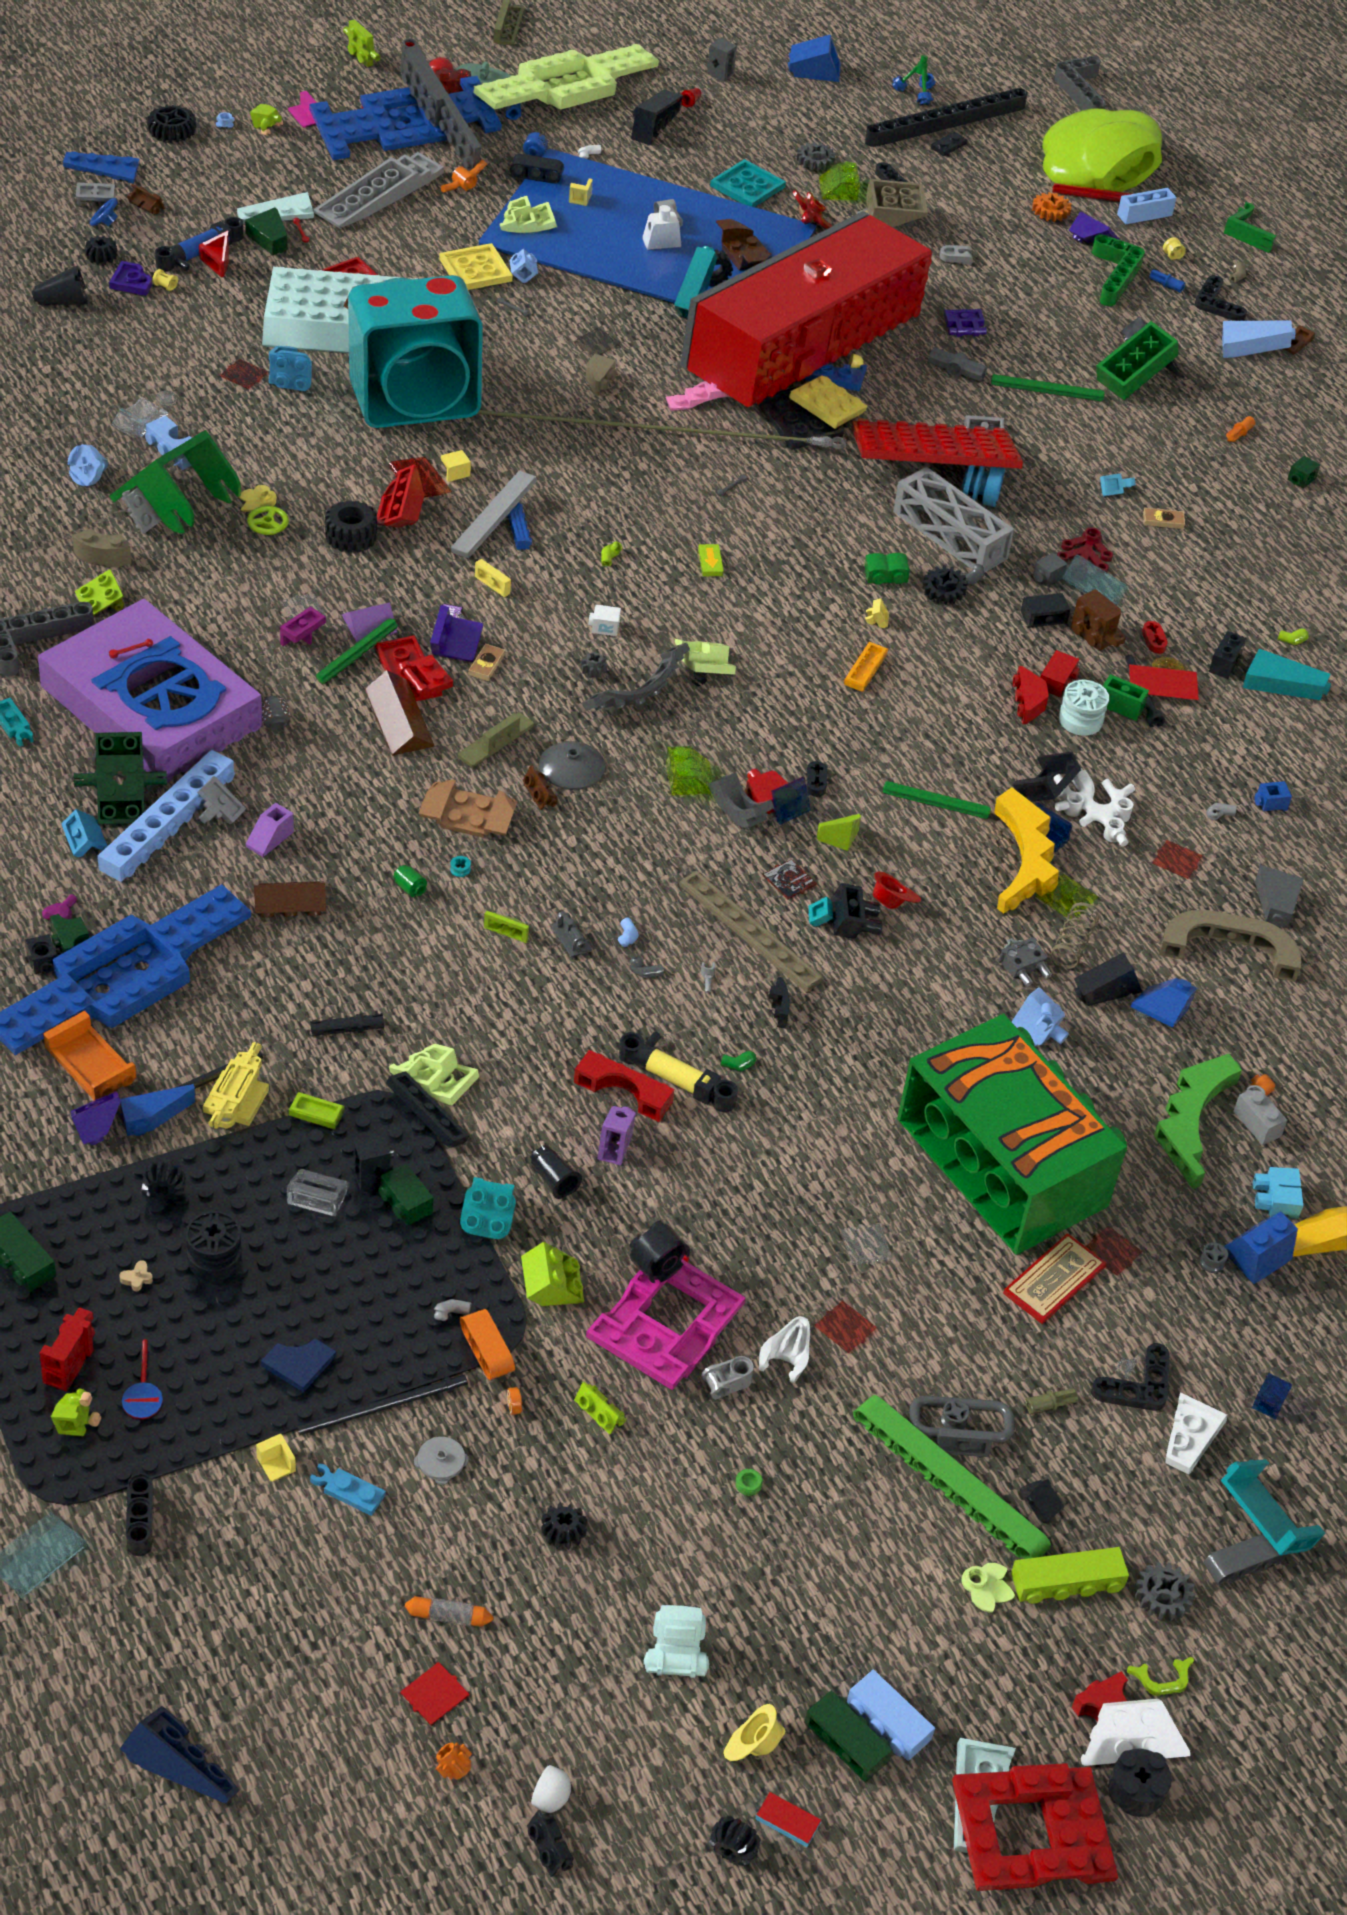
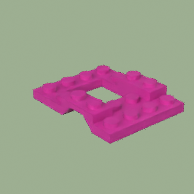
[586,1260,746,1390]

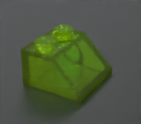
[819,161,860,200]
[666,746,713,795]

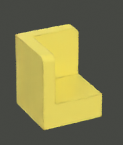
[569,179,593,206]
[441,450,471,482]
[256,1434,296,1482]

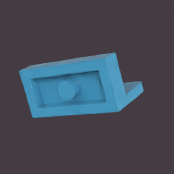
[61,809,108,857]

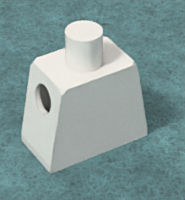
[643,205,681,250]

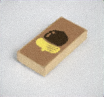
[1143,508,1185,529]
[468,643,505,681]

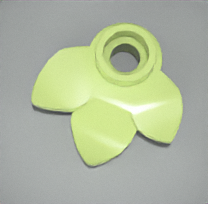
[962,1563,1015,1613]

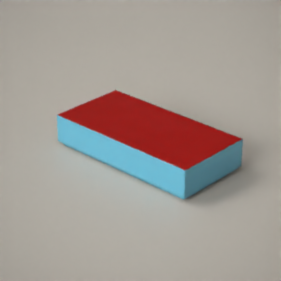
[755,1792,821,1847]

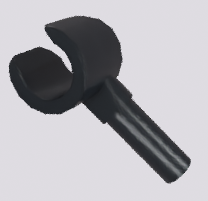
[691,671,708,687]

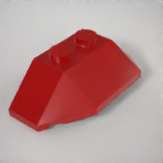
[377,464,425,528]

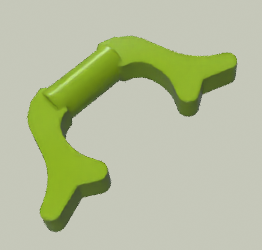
[1127,1657,1194,1696]

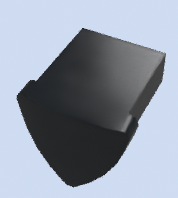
[1020,1478,1064,1523]

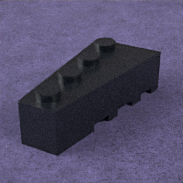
[631,89,683,145]

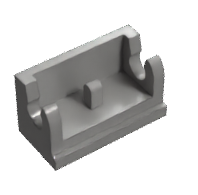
[76,183,116,206]

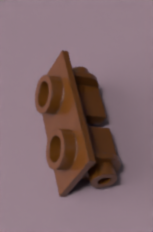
[127,184,165,214]
[522,765,558,810]

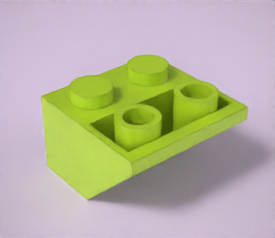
[521,1242,584,1306]

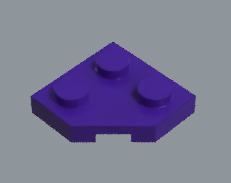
[109,261,152,296]

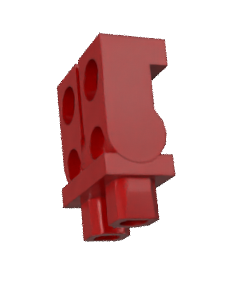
[39,1308,95,1392]

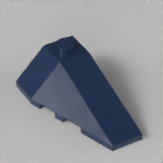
[120,1706,240,1804]

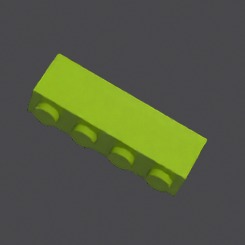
[1011,1547,1129,1604]

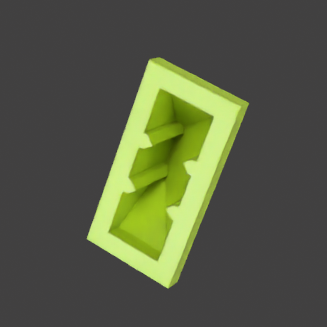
[484,910,529,943]

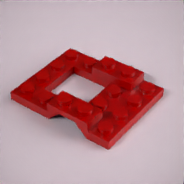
[952,1763,1118,1891]

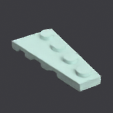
[237,192,314,224]
[954,1738,1016,1853]

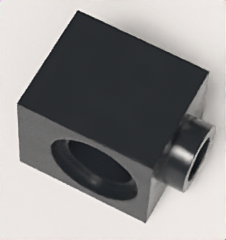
[26,934,57,974]

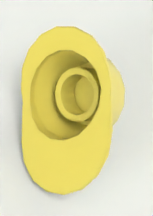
[723,1704,786,1761]

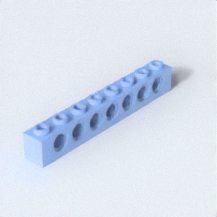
[98,750,235,882]

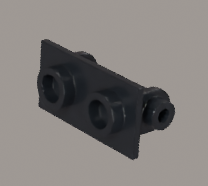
[527,1810,574,1877]

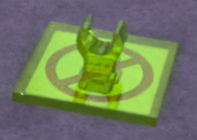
[1036,873,1098,919]

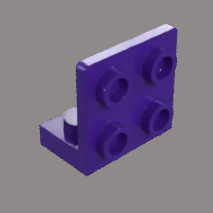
[430,605,483,662]

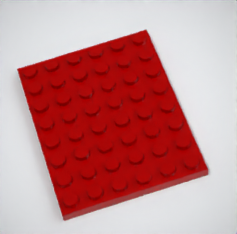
[852,418,1023,469]

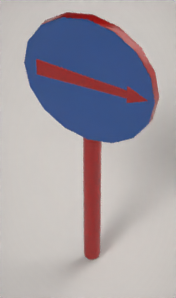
[122,1339,163,1419]

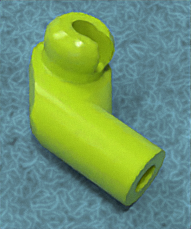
[601,541,622,566]
[1277,628,1309,645]

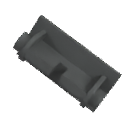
[550,911,592,957]

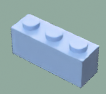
[1117,188,1177,224]
[847,1669,935,1761]

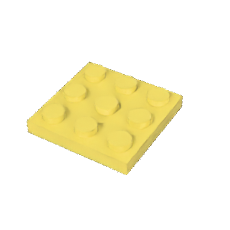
[439,243,513,290]
[789,375,867,429]

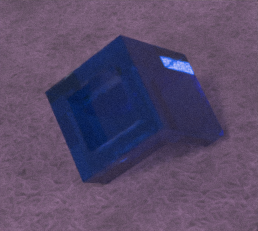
[1252,1373,1292,1420]

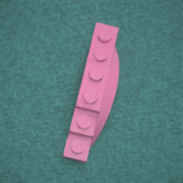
[666,381,780,411]

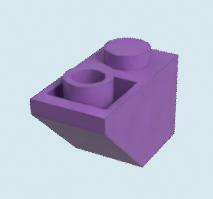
[246,803,294,857]

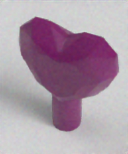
[42,894,77,920]

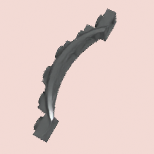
[582,643,690,711]

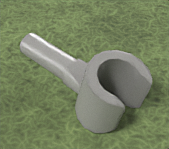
[701,962,715,993]

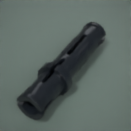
[310,1013,384,1037]

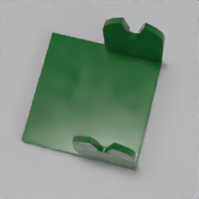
[109,430,241,534]

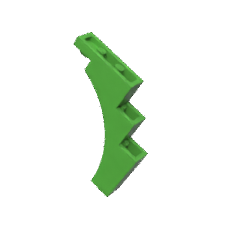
[1154,1054,1242,1189]

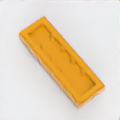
[844,642,888,692]

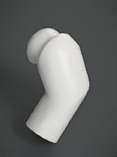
[578,145,601,159]

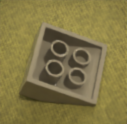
[866,179,928,227]

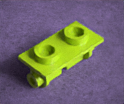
[574,1381,626,1434]

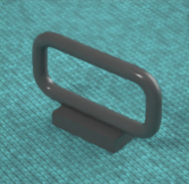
[909,1396,1015,1457]

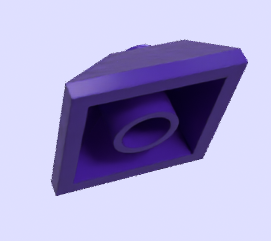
[1069,211,1119,243]
[71,1091,121,1146]

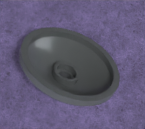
[539,741,605,790]

